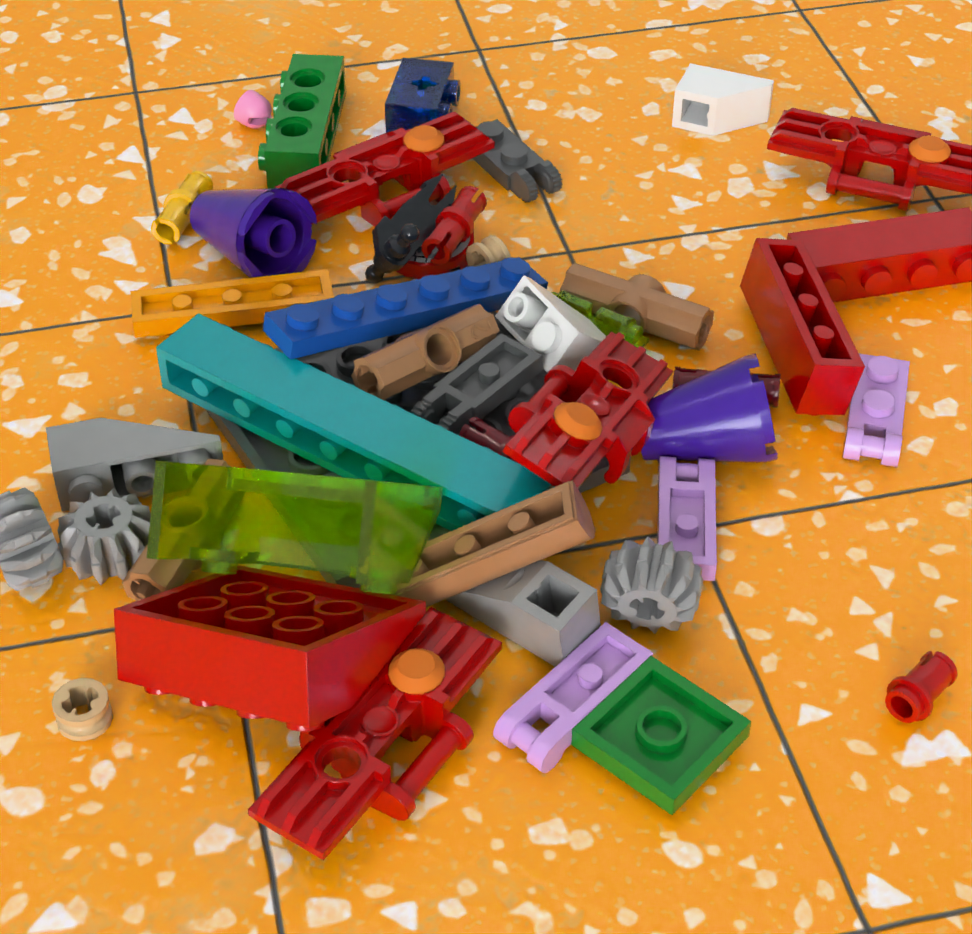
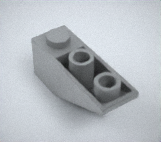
[46,418,223,512]
[446,560,601,667]

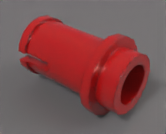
[885,651,958,723]

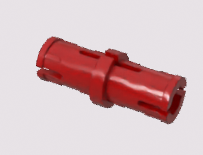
[422,186,487,265]

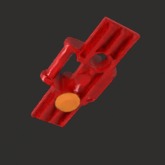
[767,108,972,211]
[275,111,495,227]
[502,331,673,489]
[248,607,502,860]

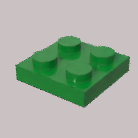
[571,656,751,815]

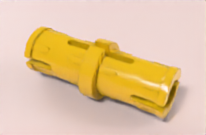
[151,170,214,245]

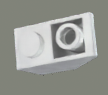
[672,63,774,136]
[495,276,606,373]

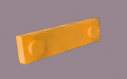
[130,269,334,338]

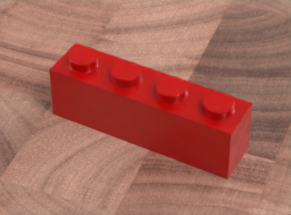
[787,207,972,302]
[740,238,865,416]

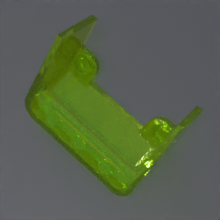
[147,461,443,594]

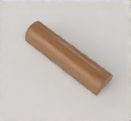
[361,480,595,607]

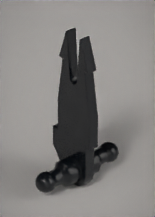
[365,174,457,283]

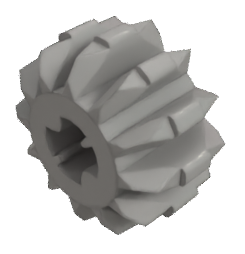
[0,487,64,591]
[57,488,156,585]
[600,536,703,634]

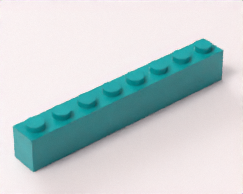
[156,313,554,531]

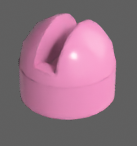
[234,90,272,129]

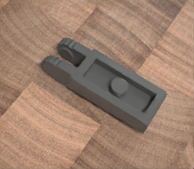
[472,119,563,203]
[411,333,544,435]

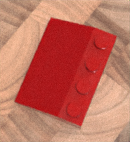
[114,565,426,732]

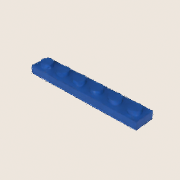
[263,257,548,360]

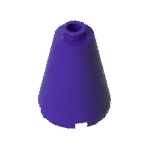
[190,188,317,278]
[641,354,778,463]

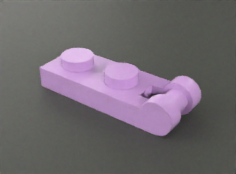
[842,353,910,467]
[657,456,717,581]
[493,622,653,773]

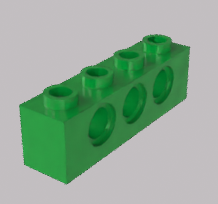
[258,54,346,188]

